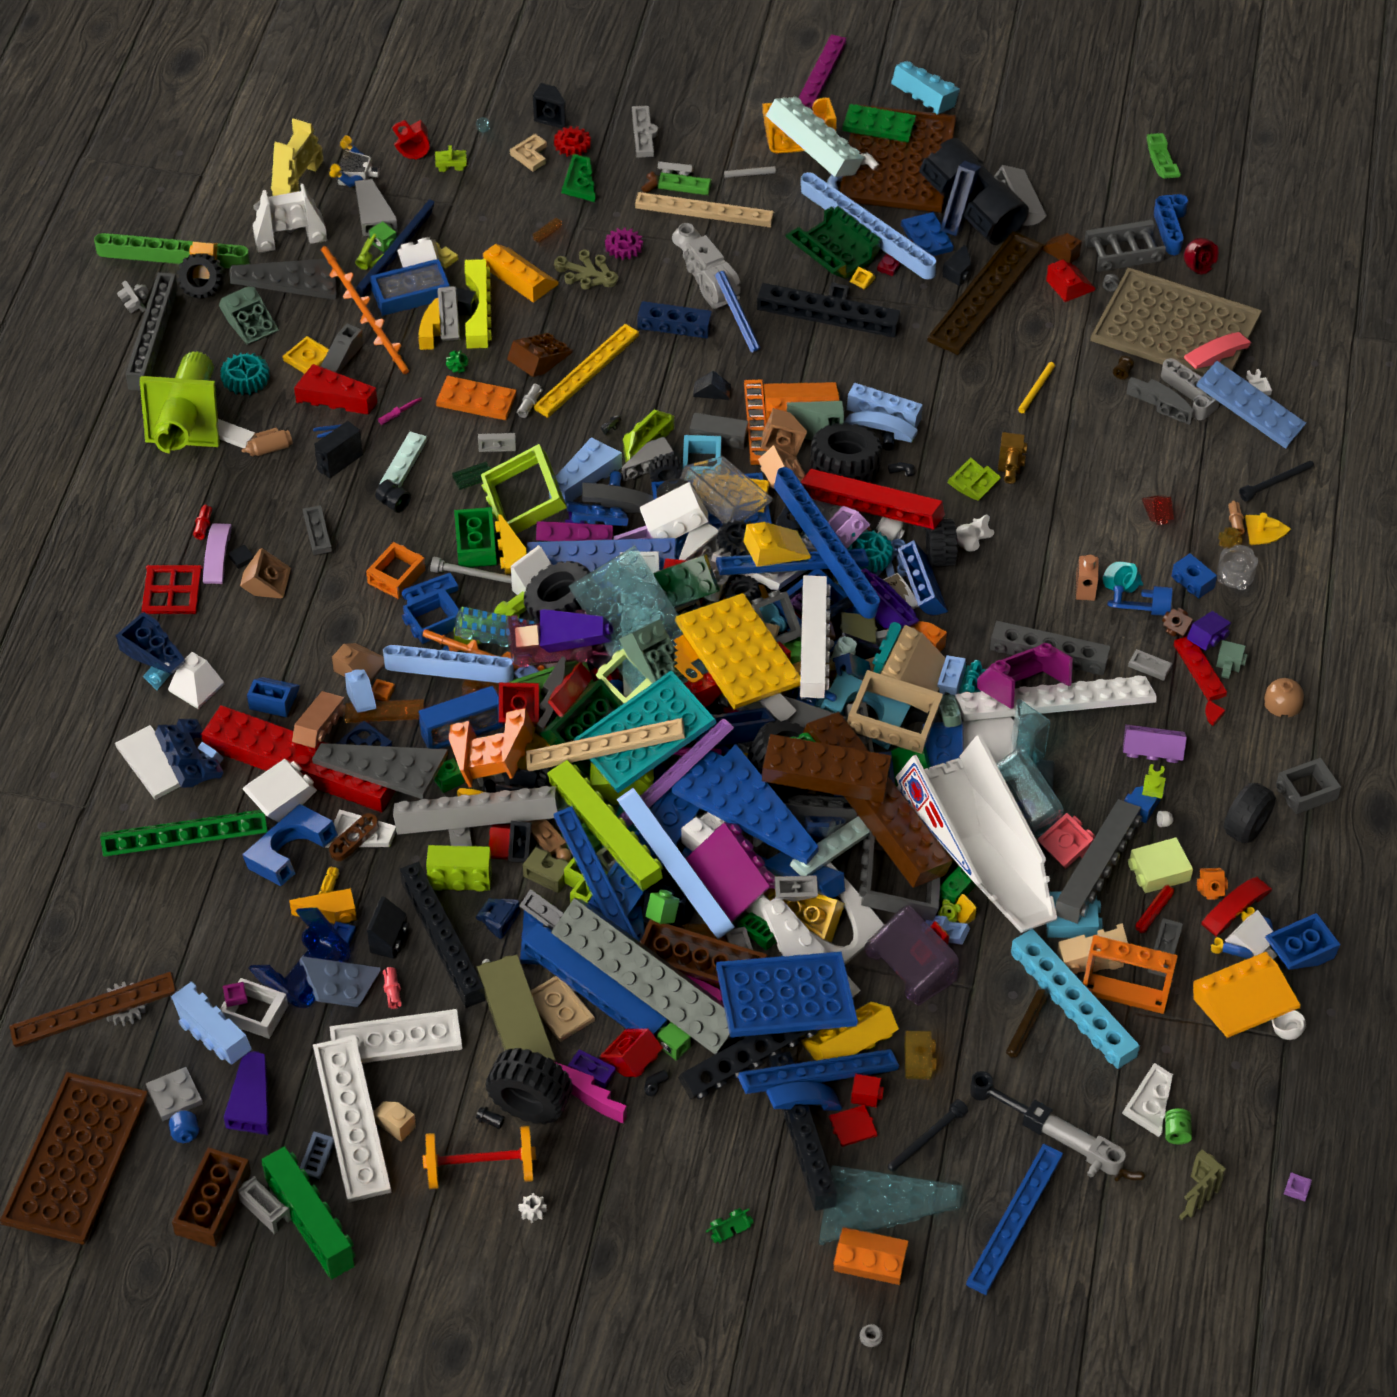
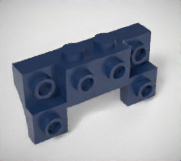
[155,719,224,788]

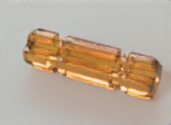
[533,218,561,242]

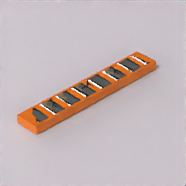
[744,380,768,465]

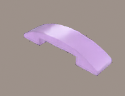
[203,523,232,584]

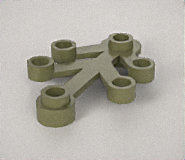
[554,250,618,289]

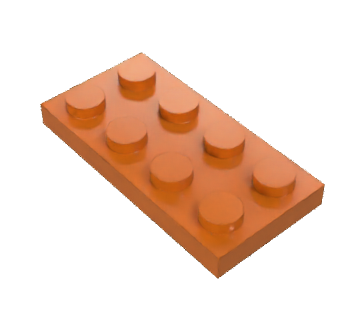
[436,376,517,420]

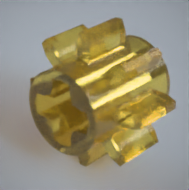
[1218,527,1242,550]

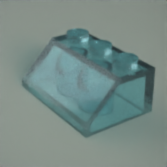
[1012,699,1050,771]

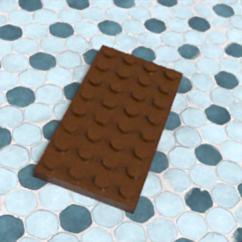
[0,1072,148,1245]

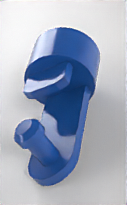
[1107,585,1173,616]

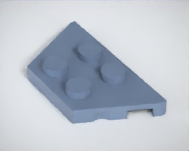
[300,956,380,1007]

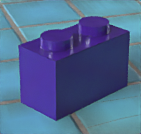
[1187,611,1231,651]

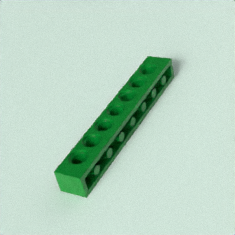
[100,810,267,857]

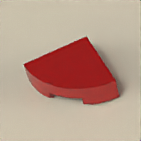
[1205,700,1225,726]

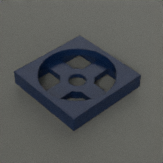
[336,721,392,747]

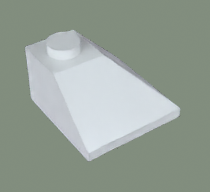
[168,652,224,709]

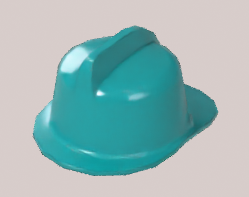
[1103,561,1144,593]

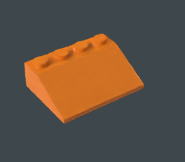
[763,382,839,424]

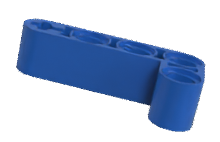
[1154,194,1188,255]

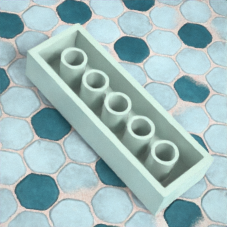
[766,97,864,177]

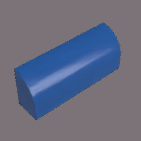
[898,540,948,615]
[764,852,845,898]

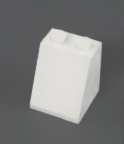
[242,759,317,822]

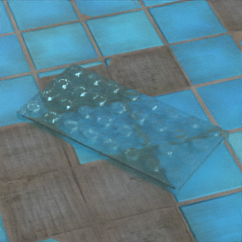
[569,546,708,692]

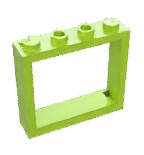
[481,444,567,534]

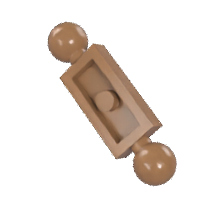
[523,819,572,863]

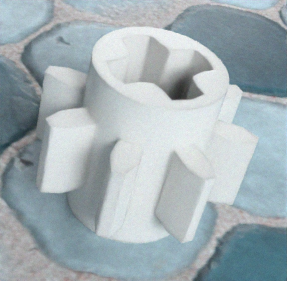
[519,1193,547,1223]

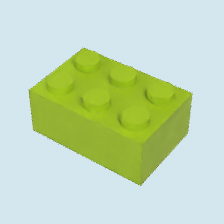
[426,845,492,891]

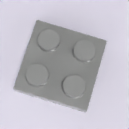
[146,1067,203,1121]

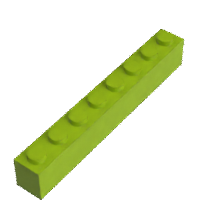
[547,760,663,891]

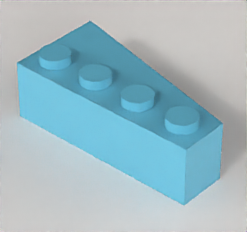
[891,61,960,115]

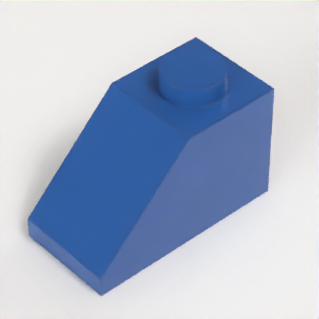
[1124,783,1166,823]

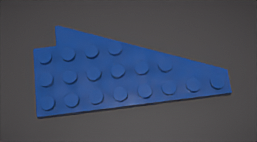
[527,538,677,594]
[672,745,819,865]

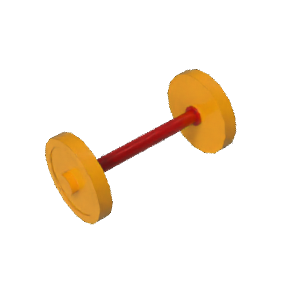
[423,1126,536,1189]

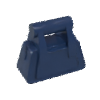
[476,898,521,939]

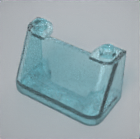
[996,748,1064,838]

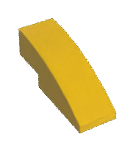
[419,298,441,350]

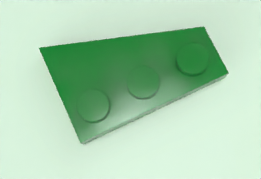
[561,154,595,202]

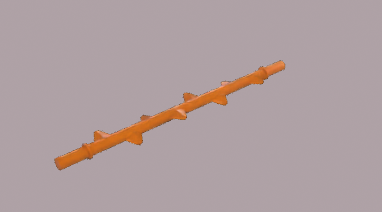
[321,246,409,374]
[422,629,545,671]

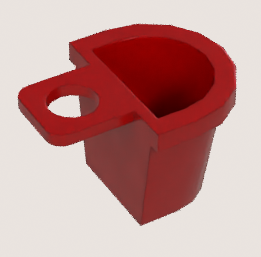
[392,120,430,159]

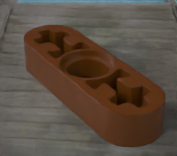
[329,813,379,861]

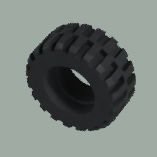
[810,423,882,483]
[524,561,601,626]
[747,720,811,796]
[485,1048,573,1124]

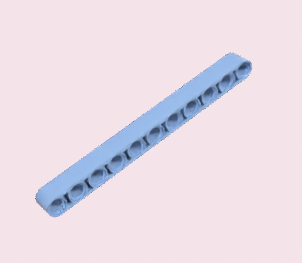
[801,173,936,279]

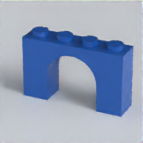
[242,804,338,886]

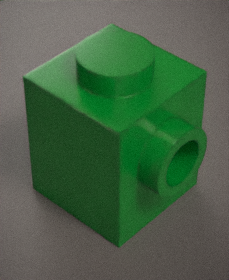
[434,758,464,793]

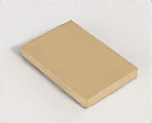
[531,976,595,1042]

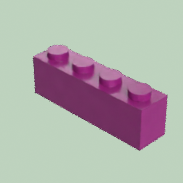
[536,521,613,541]

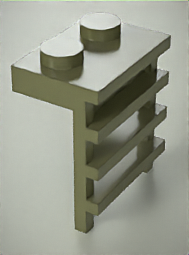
[1179,1150,1226,1220]

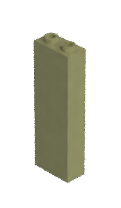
[477,955,555,1063]

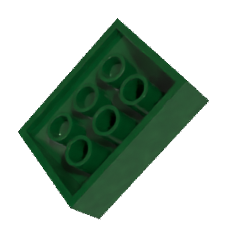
[540,679,623,776]

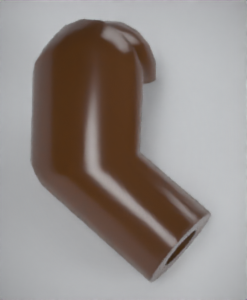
[641,171,659,193]

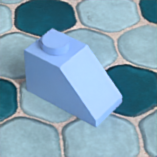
[345,669,376,713]

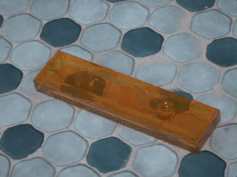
[345,699,424,723]

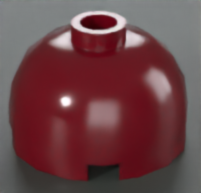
[1184,238,1219,274]

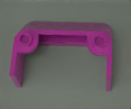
[977,643,1073,709]

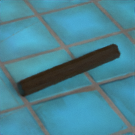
[1006,989,1049,1058]

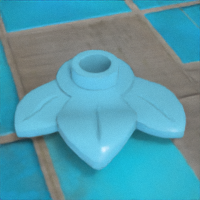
[759,603,787,633]

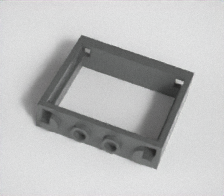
[859,832,942,921]

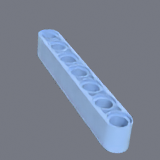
[383,645,514,683]

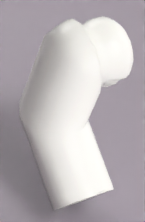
[860,153,879,170]

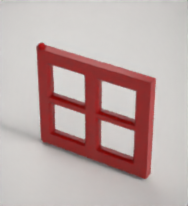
[141,565,203,614]

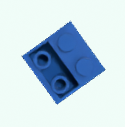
[247,677,300,717]

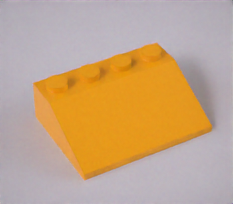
[1193,952,1300,1038]

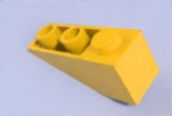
[495,514,527,574]

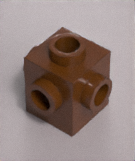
[1162,608,1194,638]

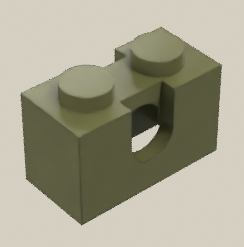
[523,847,568,893]

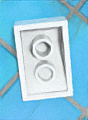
[679,522,719,560]

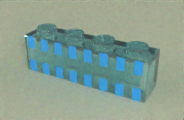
[455,607,536,651]

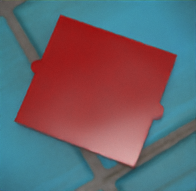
[829,1105,877,1147]

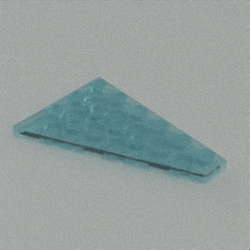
[819,1165,962,1245]

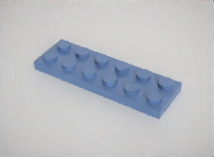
[1196,361,1306,449]

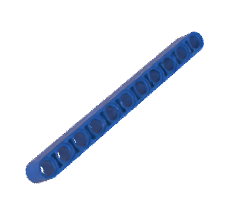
[774,467,880,619]

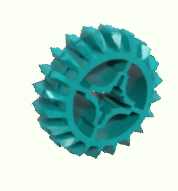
[220,352,270,396]
[847,529,893,574]

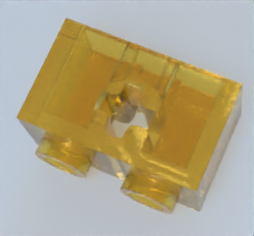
[904,1031,936,1079]

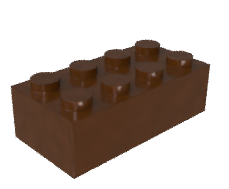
[172,1147,251,1247]

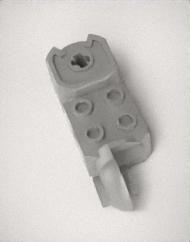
[672,223,741,309]

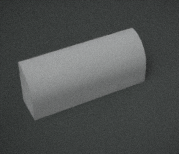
[994,165,1046,226]

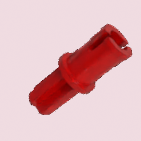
[193,505,212,540]

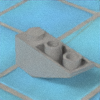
[622,437,673,481]

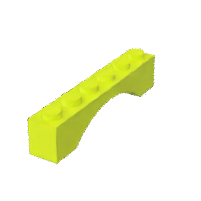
[465,259,492,349]

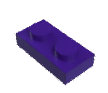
[568,1049,616,1088]

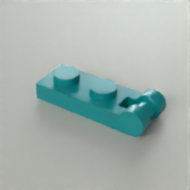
[872,622,901,674]

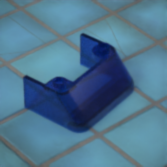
[249,907,350,1008]

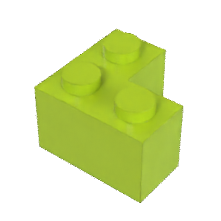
[564,857,608,903]

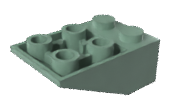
[219,286,279,345]
[787,401,844,441]
[619,619,683,683]

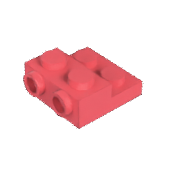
[1037,813,1095,869]

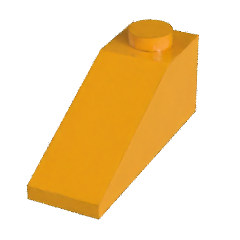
[289,888,357,924]

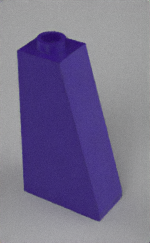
[539,609,614,653]
[224,1051,269,1135]

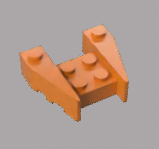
[449,709,534,787]

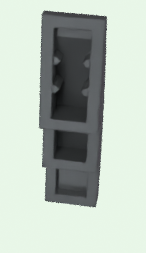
[582,483,654,513]
[535,656,565,736]

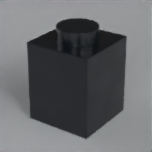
[457,288,477,316]

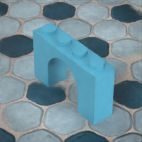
[821,670,911,749]

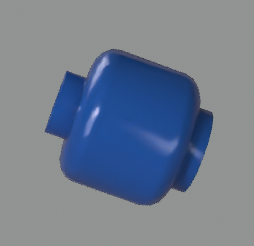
[169,1110,199,1143]

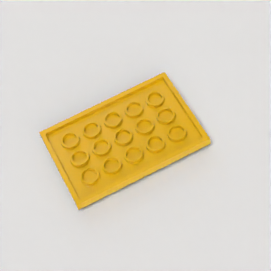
[675,593,801,709]

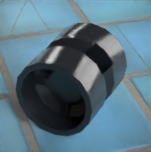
[375,479,411,513]

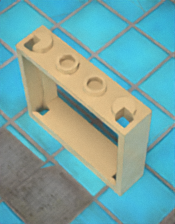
[847,670,943,754]

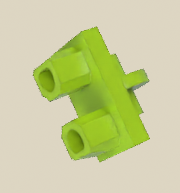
[435,145,467,172]

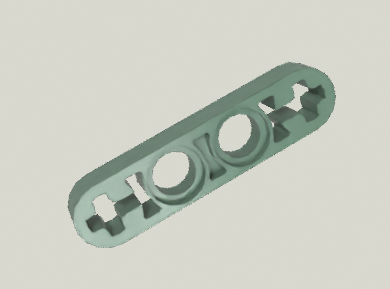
[939,694,962,727]

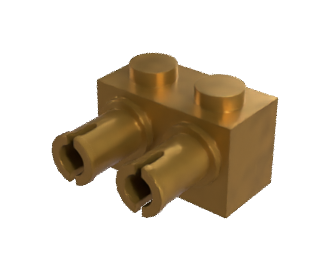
[998,432,1027,484]

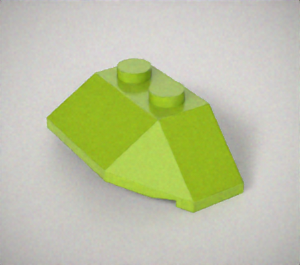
[623,409,674,463]

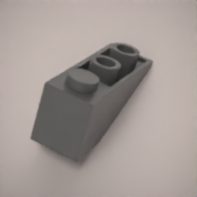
[320,323,364,373]

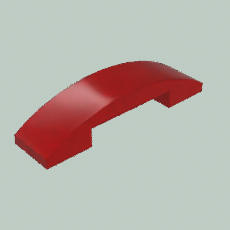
[1201,877,1272,937]

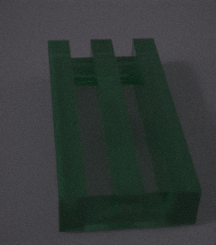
[452,462,490,490]

